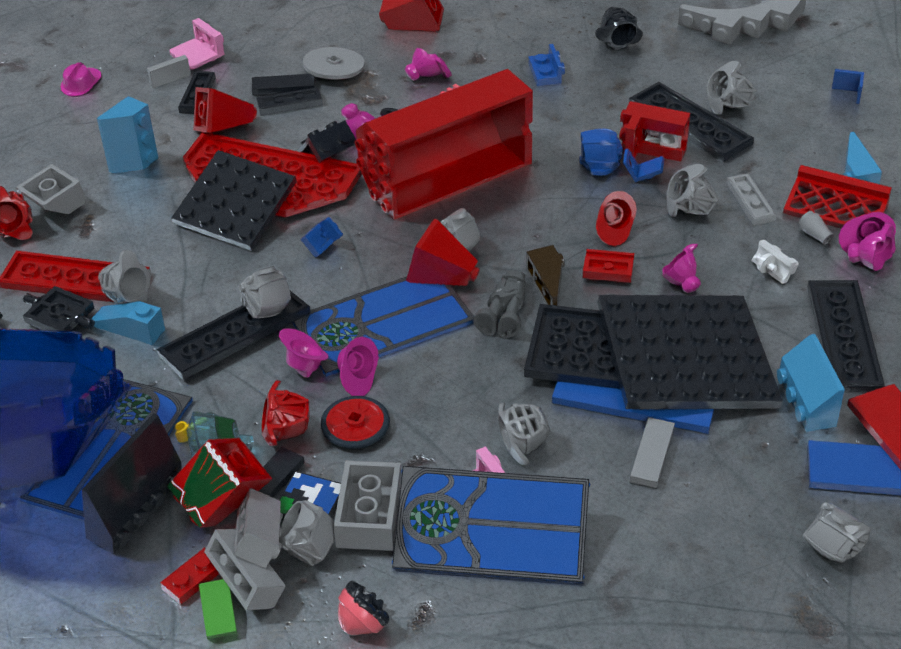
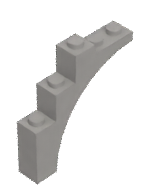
[678,0,806,45]

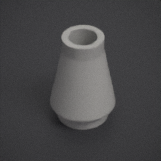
[798,211,834,245]

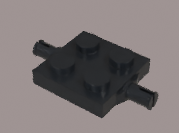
[23,286,95,338]

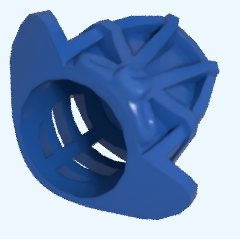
[579,128,623,175]

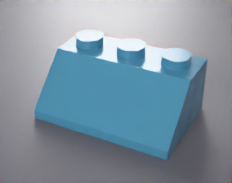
[97,96,158,174]
[777,334,845,432]

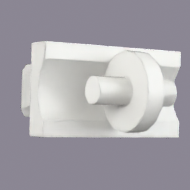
[752,240,799,284]

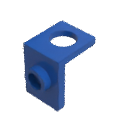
[832,69,864,104]
[623,149,664,182]

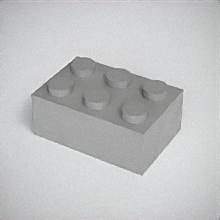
[334,460,402,551]

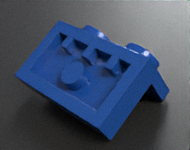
[528,44,565,86]

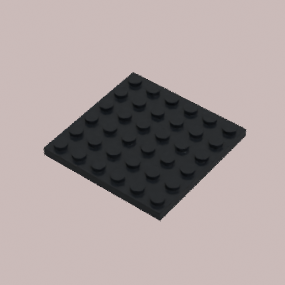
[597,294,783,409]

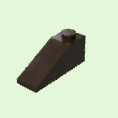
[526,245,565,306]

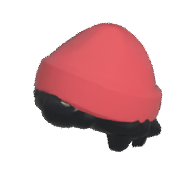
[338,580,389,635]

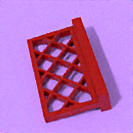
[783,165,892,229]

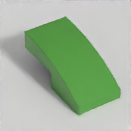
[199,579,237,639]

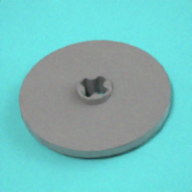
[303,47,364,79]

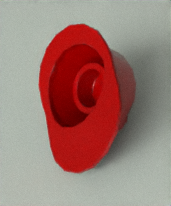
[596,191,637,246]

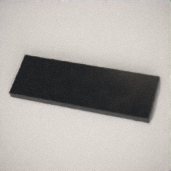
[629,82,754,162]
[807,280,885,393]
[157,290,311,380]

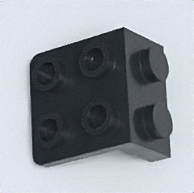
[297,120,356,163]

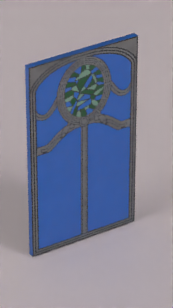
[292,276,475,377]
[20,375,193,520]
[391,466,591,583]

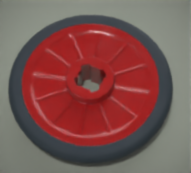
[320,396,390,449]

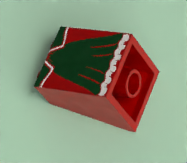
[168,438,272,528]

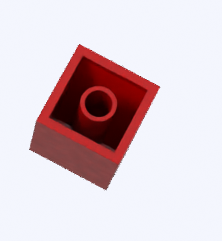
[379,0,444,32]

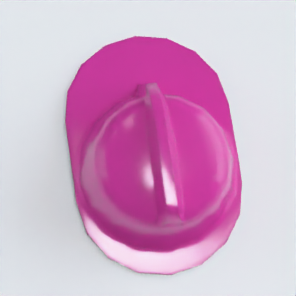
[60,62,102,97]
[839,212,896,254]
[279,328,328,378]
[337,336,379,396]

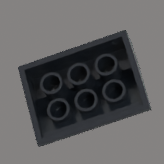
[82,413,182,555]

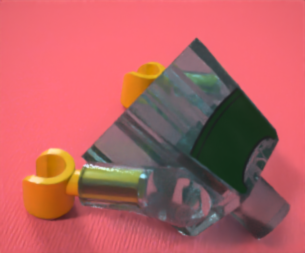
[175,411,253,457]

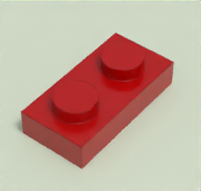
[160,547,219,605]

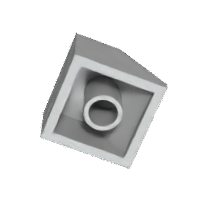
[16,164,86,214]

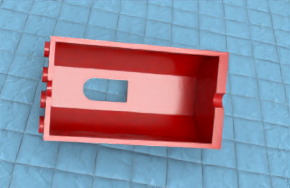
[355,69,533,220]

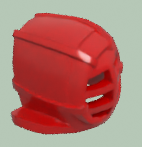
[0,186,33,240]
[261,380,310,446]

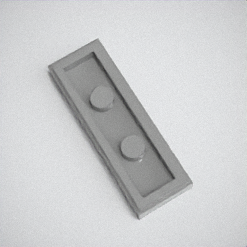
[726,173,776,226]
[630,417,675,488]

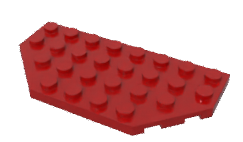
[183,132,362,217]

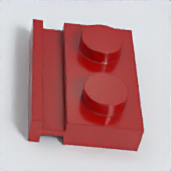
[582,249,635,283]

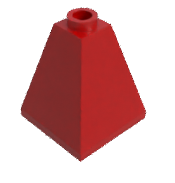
[193,87,257,133]
[406,219,480,286]

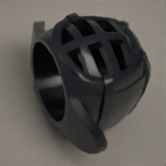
[595,7,643,50]

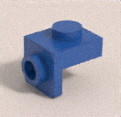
[300,217,343,258]

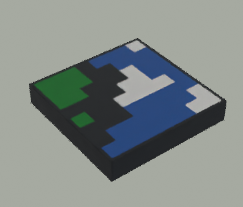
[279,471,341,520]

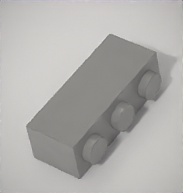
[233,488,283,568]
[204,529,286,610]

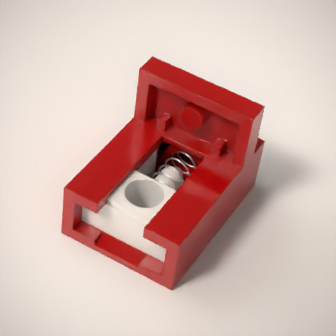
[619,101,691,166]

